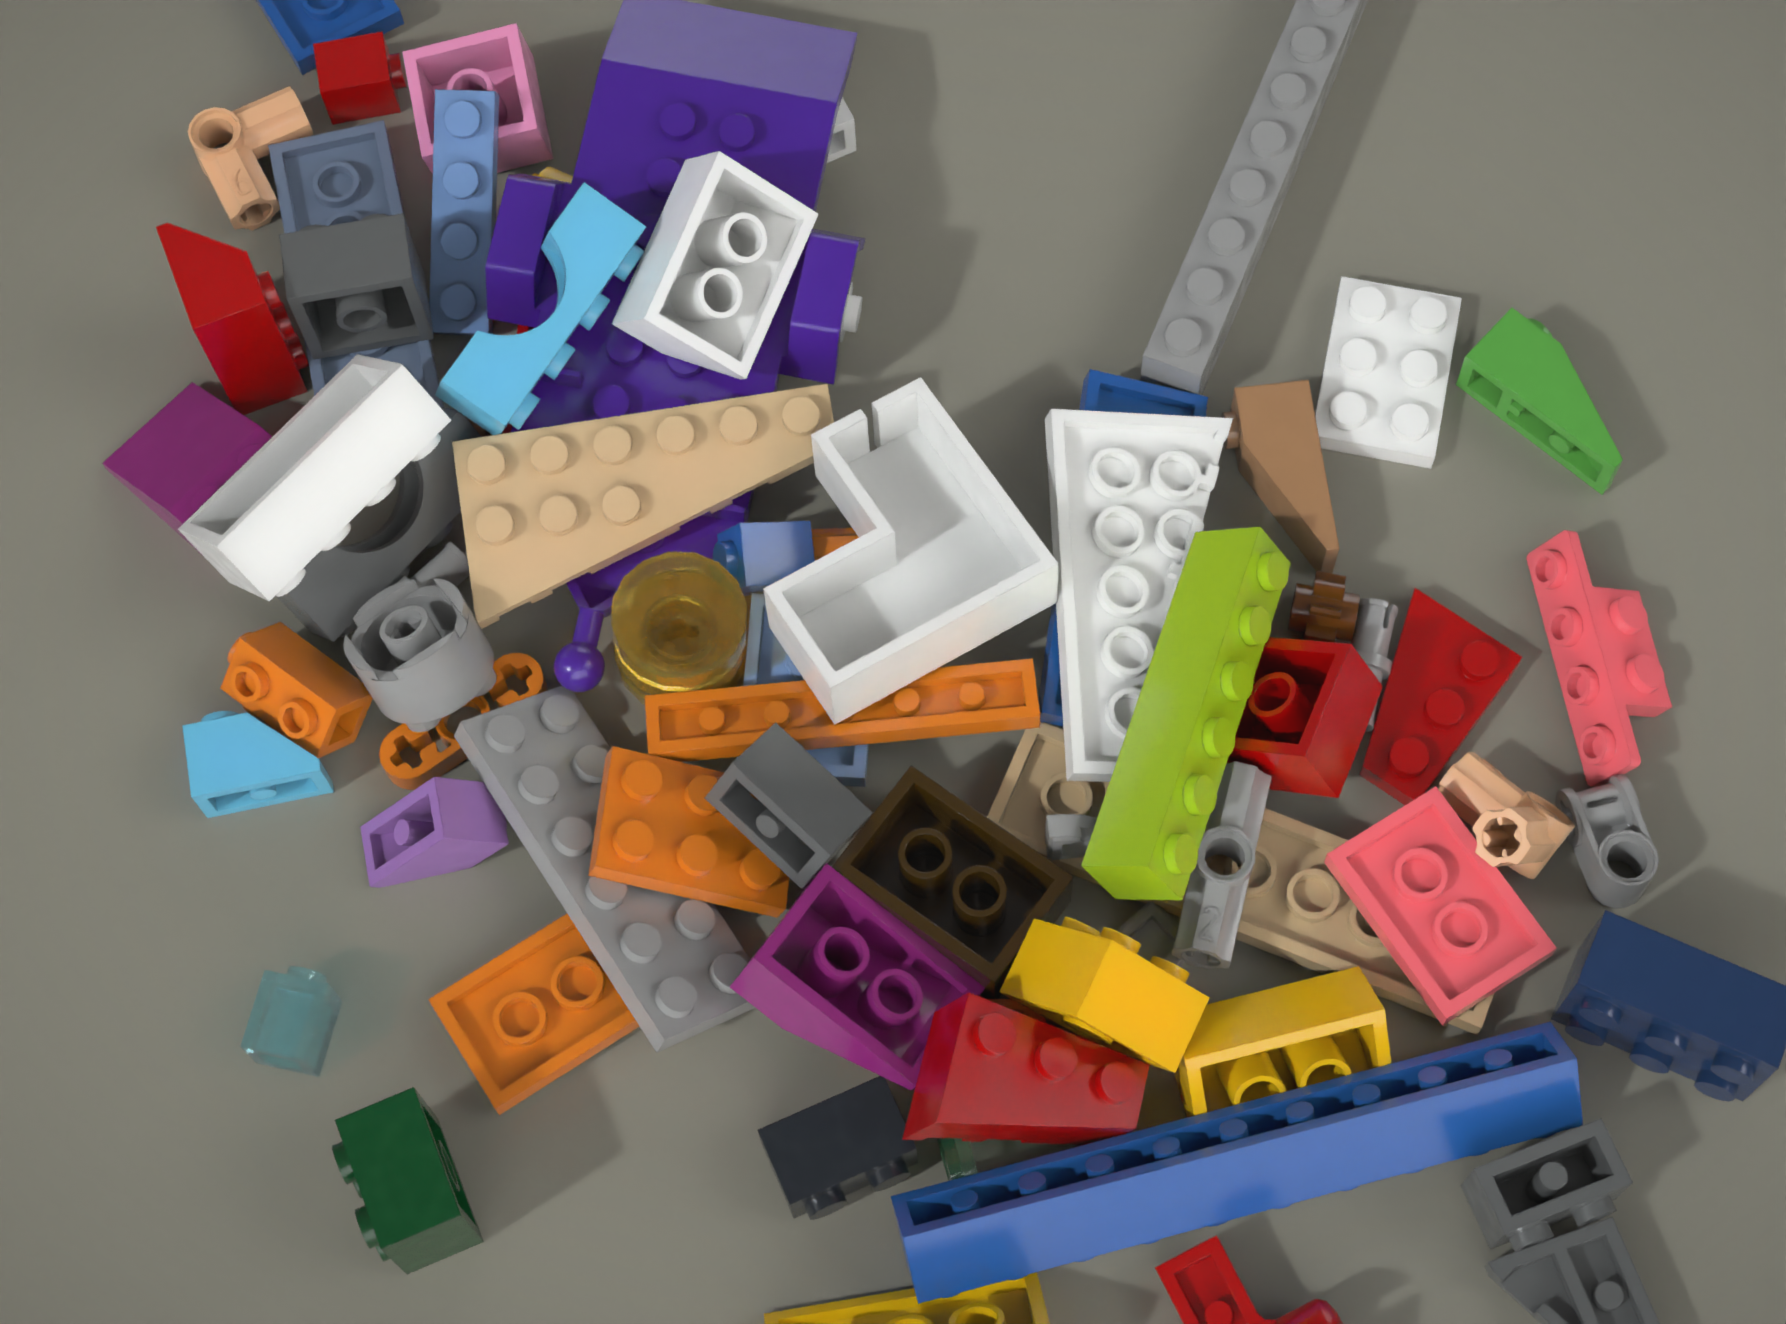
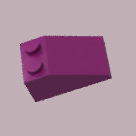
[102,382,272,556]
[730,863,985,1091]

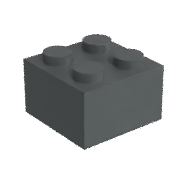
[279,213,434,359]

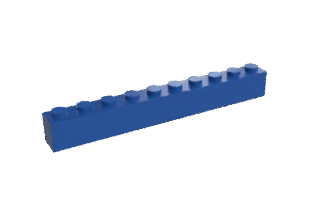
[891,1021,1583,1304]

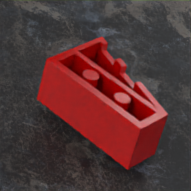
[902,992,1150,1145]

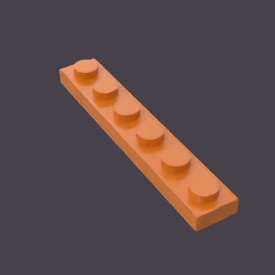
[645,658,1040,762]

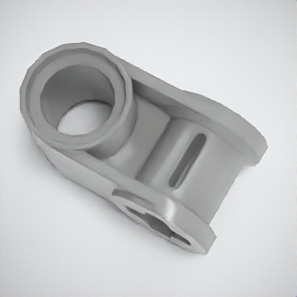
[1556,774,1659,909]

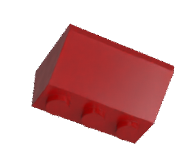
[156,222,309,415]

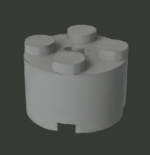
[343,578,497,732]

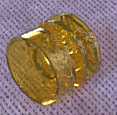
[611,551,747,705]

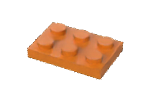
[588,746,789,918]
[428,914,640,1115]

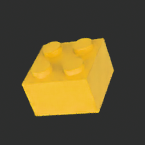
[999,917,1210,1073]

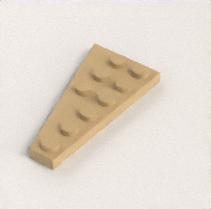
[452,384,834,629]

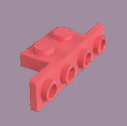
[1526,530,1672,787]

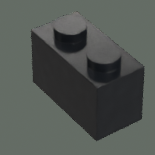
[757,1076,918,1220]

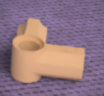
[188,86,314,231]
[1438,752,1575,879]

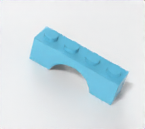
[435,182,646,435]

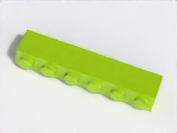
[1081,527,1291,901]

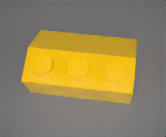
[1174,966,1391,1118]

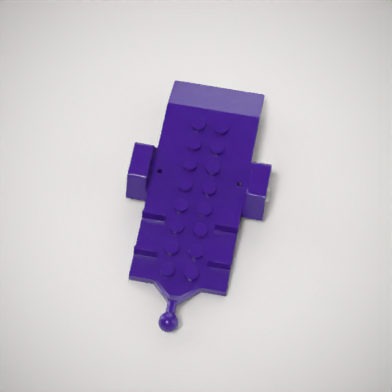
[485,0,865,692]

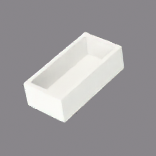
[178,354,451,601]

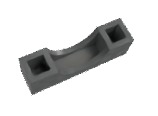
[275,407,482,642]

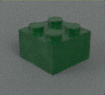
[332,1087,484,1275]

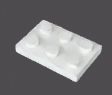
[1315,276,1462,469]

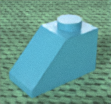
[182,711,334,818]

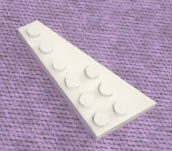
[1045,409,1233,782]

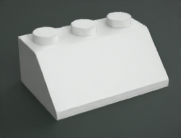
[612,151,818,380]

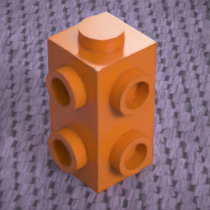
[220,622,373,758]

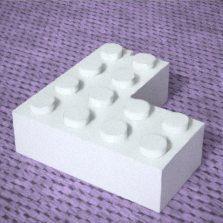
[763,377,1058,725]

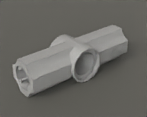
[1172,761,1272,969]

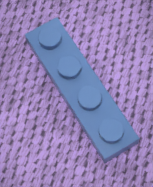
[429,89,499,335]

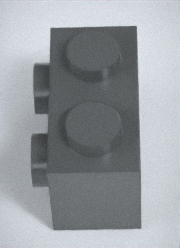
[705,723,873,889]
[1461,1118,1633,1252]

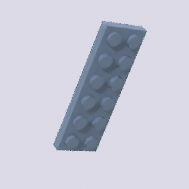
[268,120,445,408]

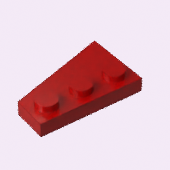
[1359,588,1523,805]

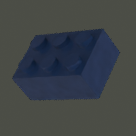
[1551,910,1786,1101]

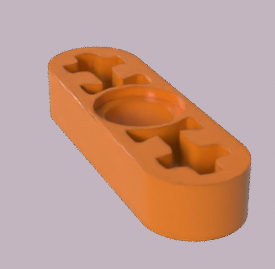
[379,653,548,790]

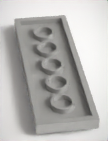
[454,686,755,1053]

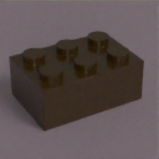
[832,765,1074,999]

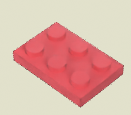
[1324,786,1557,1026]

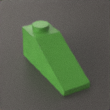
[1456,307,1623,495]

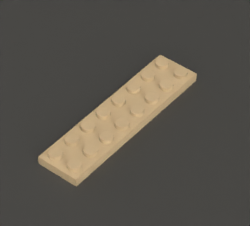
[987,722,1494,1035]

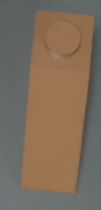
[1221,380,1340,573]

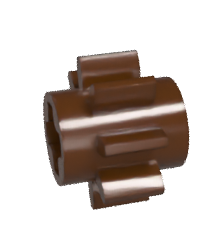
[1287,571,1360,642]

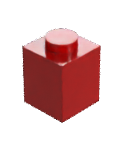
[313,31,407,125]

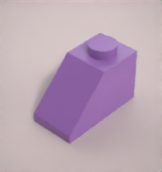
[360,777,509,888]

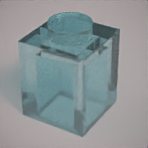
[240,966,342,1077]

